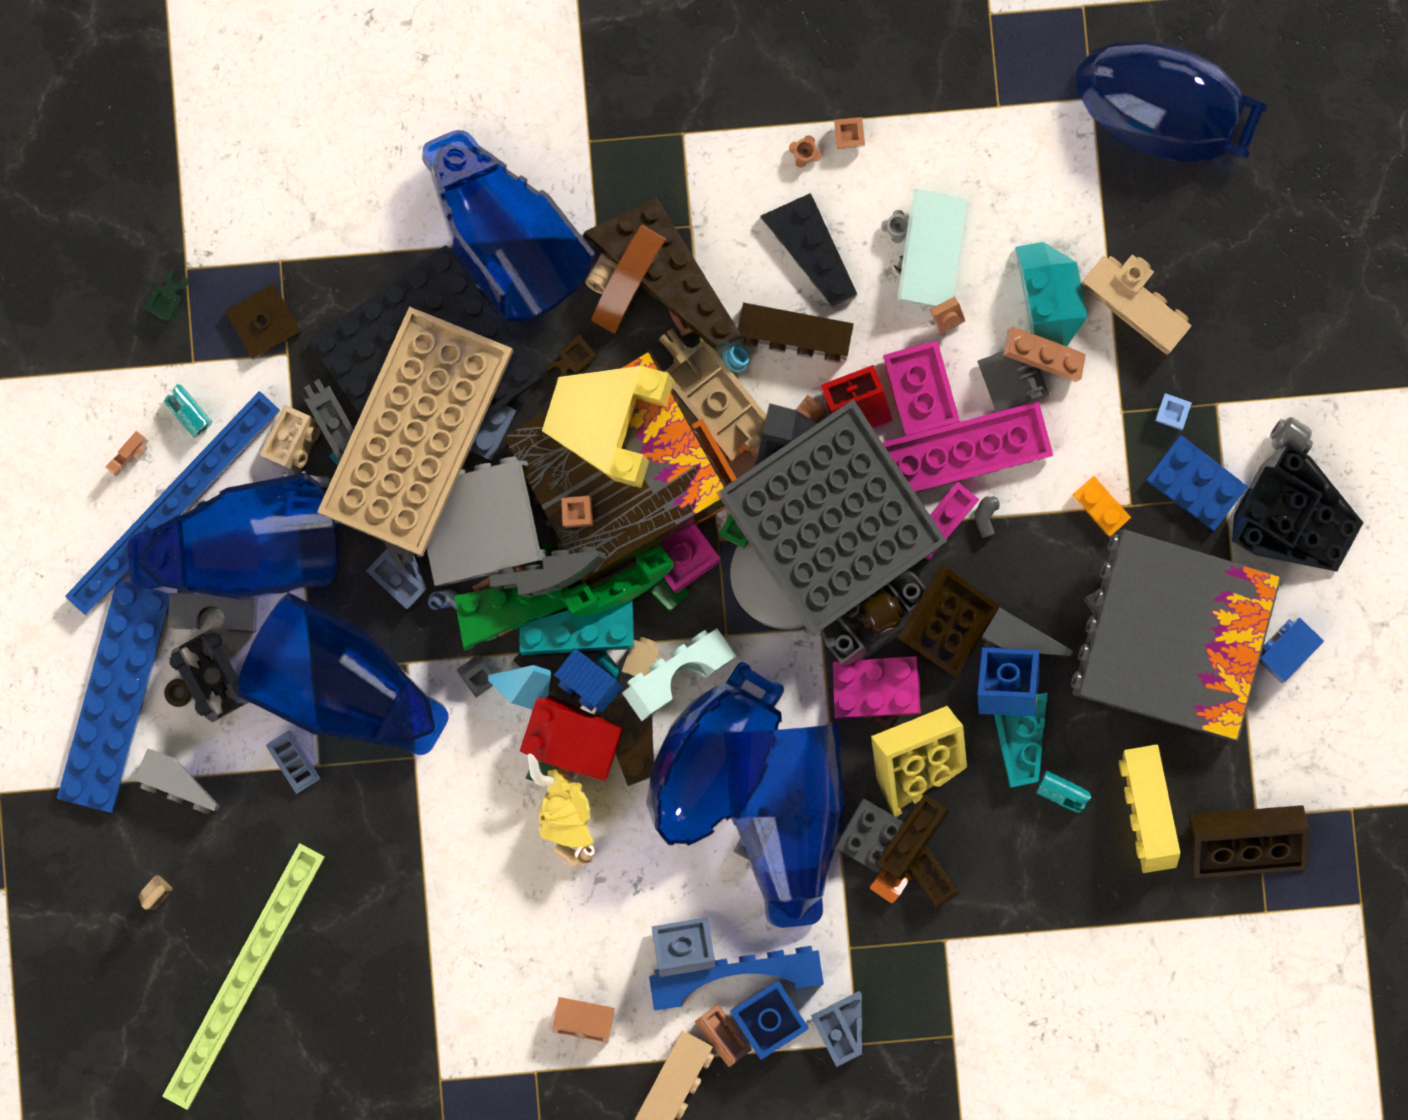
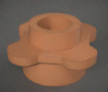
[789,135,821,168]

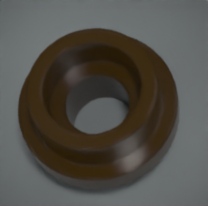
[164,679,192,707]

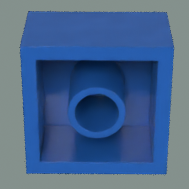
[978,647,1040,716]
[730,979,809,1060]

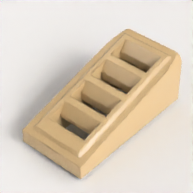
[139,875,173,910]

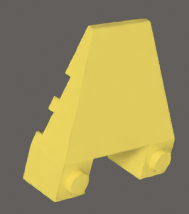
[542,366,674,488]

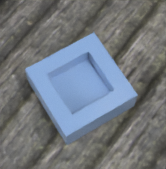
[1155,393,1192,430]

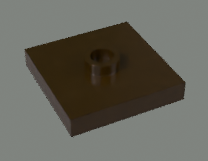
[225,283,302,360]

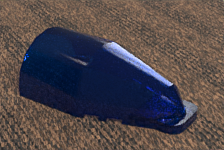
[422,130,595,322]
[127,473,338,601]
[236,593,449,755]
[724,722,845,928]

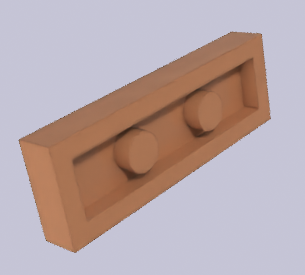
[1004,327,1086,382]

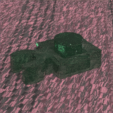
[143,270,188,323]

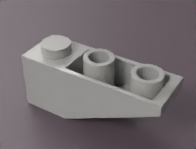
[135,748,220,814]

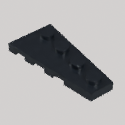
[760,193,857,307]

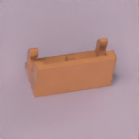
[552,997,615,1043]

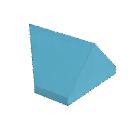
[488,665,551,710]

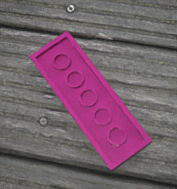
[882,401,1053,493]

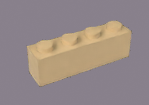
[1081,255,1192,355]
[635,1030,715,1120]

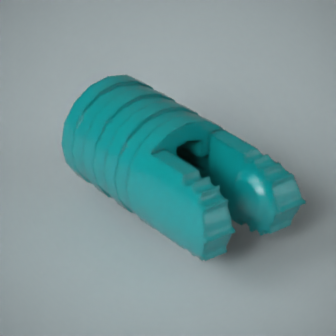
[164,384,213,438]
[1036,771,1091,813]

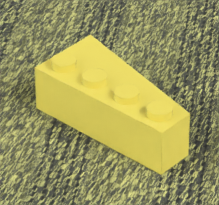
[1119,745,1180,873]

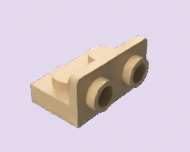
[259,405,321,474]

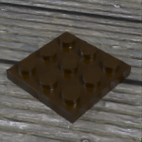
[898,565,1000,678]

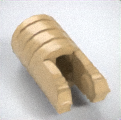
[585,253,618,294]

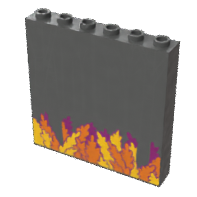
[1071,529,1281,741]

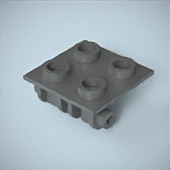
[977,351,1049,412]
[835,798,904,873]

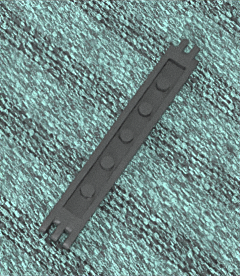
[304,379,424,569]

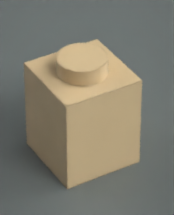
[622,637,660,677]

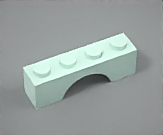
[622,629,736,721]

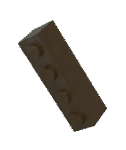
[738,302,854,363]

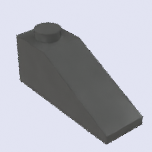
[981,608,1073,658]

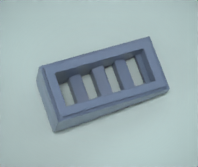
[265,730,321,794]

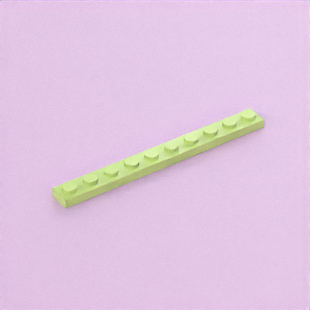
[163,843,325,1110]

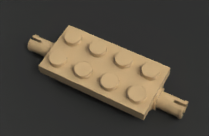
[659,328,766,462]

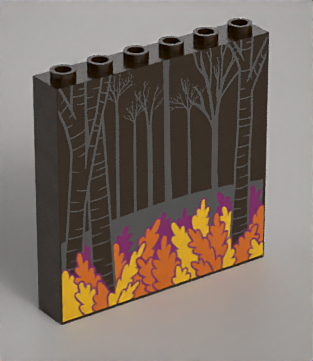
[503,351,726,585]

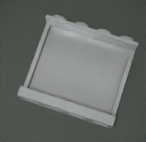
[427,456,548,586]

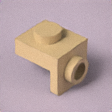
[1115,255,1154,293]

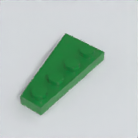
[454,586,569,652]

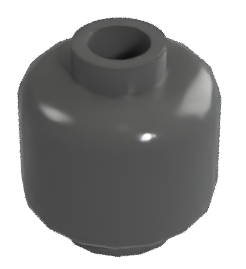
[1269,417,1314,454]

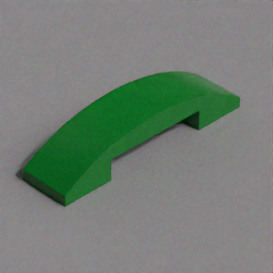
[560,545,674,617]

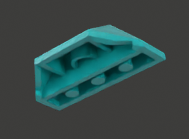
[1015,242,1087,347]

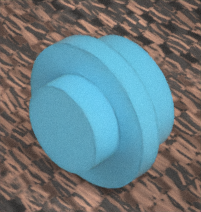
[722,345,750,372]

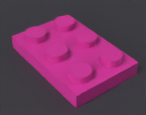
[883,341,960,436]
[833,656,921,720]

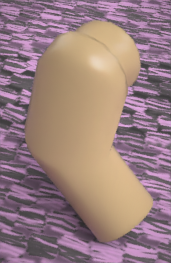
[552,844,596,866]

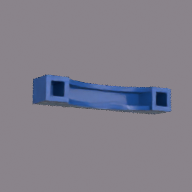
[649,945,824,1011]

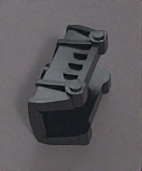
[169,629,251,722]

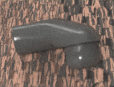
[974,496,1000,539]

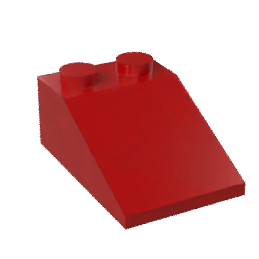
[520,696,624,781]

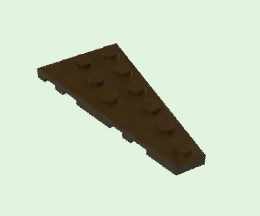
[583,198,741,351]

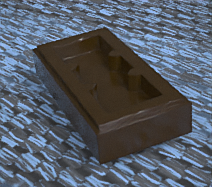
[909,846,960,910]

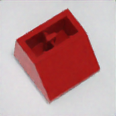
[820,365,893,429]

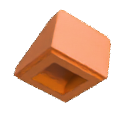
[870,869,912,903]

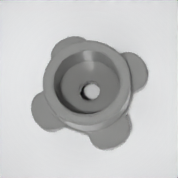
[881,210,909,243]

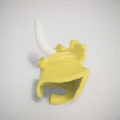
[527,754,594,848]

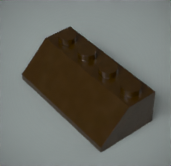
[1189,805,1309,879]

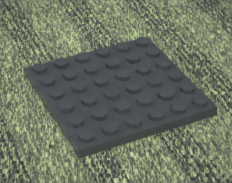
[716,399,947,636]

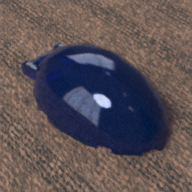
[1077,41,1267,162]
[646,662,784,846]

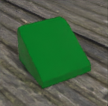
[650,579,690,612]

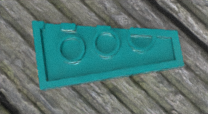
[519,599,634,655]

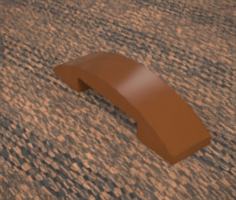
[591,225,666,334]

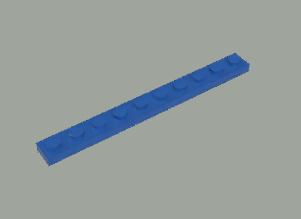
[65,391,281,616]

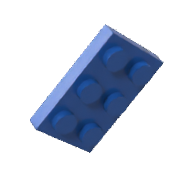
[1146,435,1248,532]

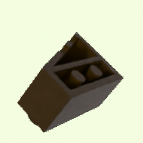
[600,696,655,787]

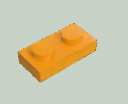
[1072,476,1131,537]

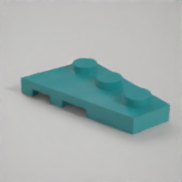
[994,692,1048,788]

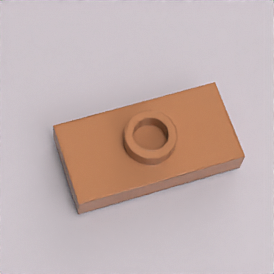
[694,1004,752,1067]

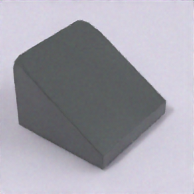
[457,654,493,698]

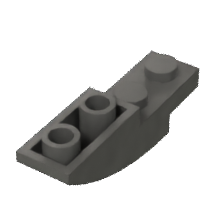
[489,547,606,597]

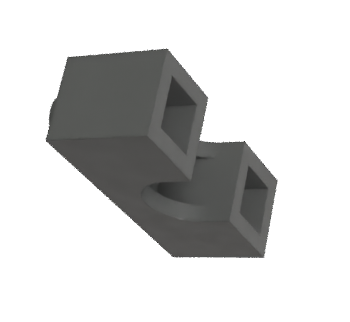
[168,588,258,632]

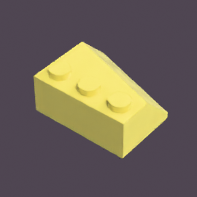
[871,706,967,817]

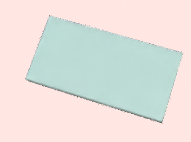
[897,188,968,307]

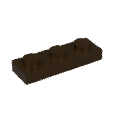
[876,794,949,881]

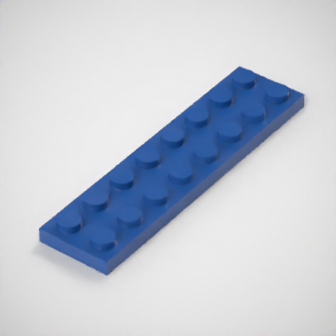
[57,580,169,813]

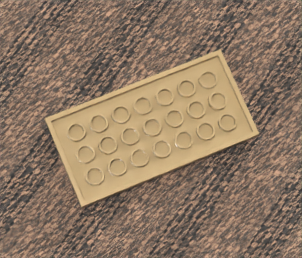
[317,307,513,557]

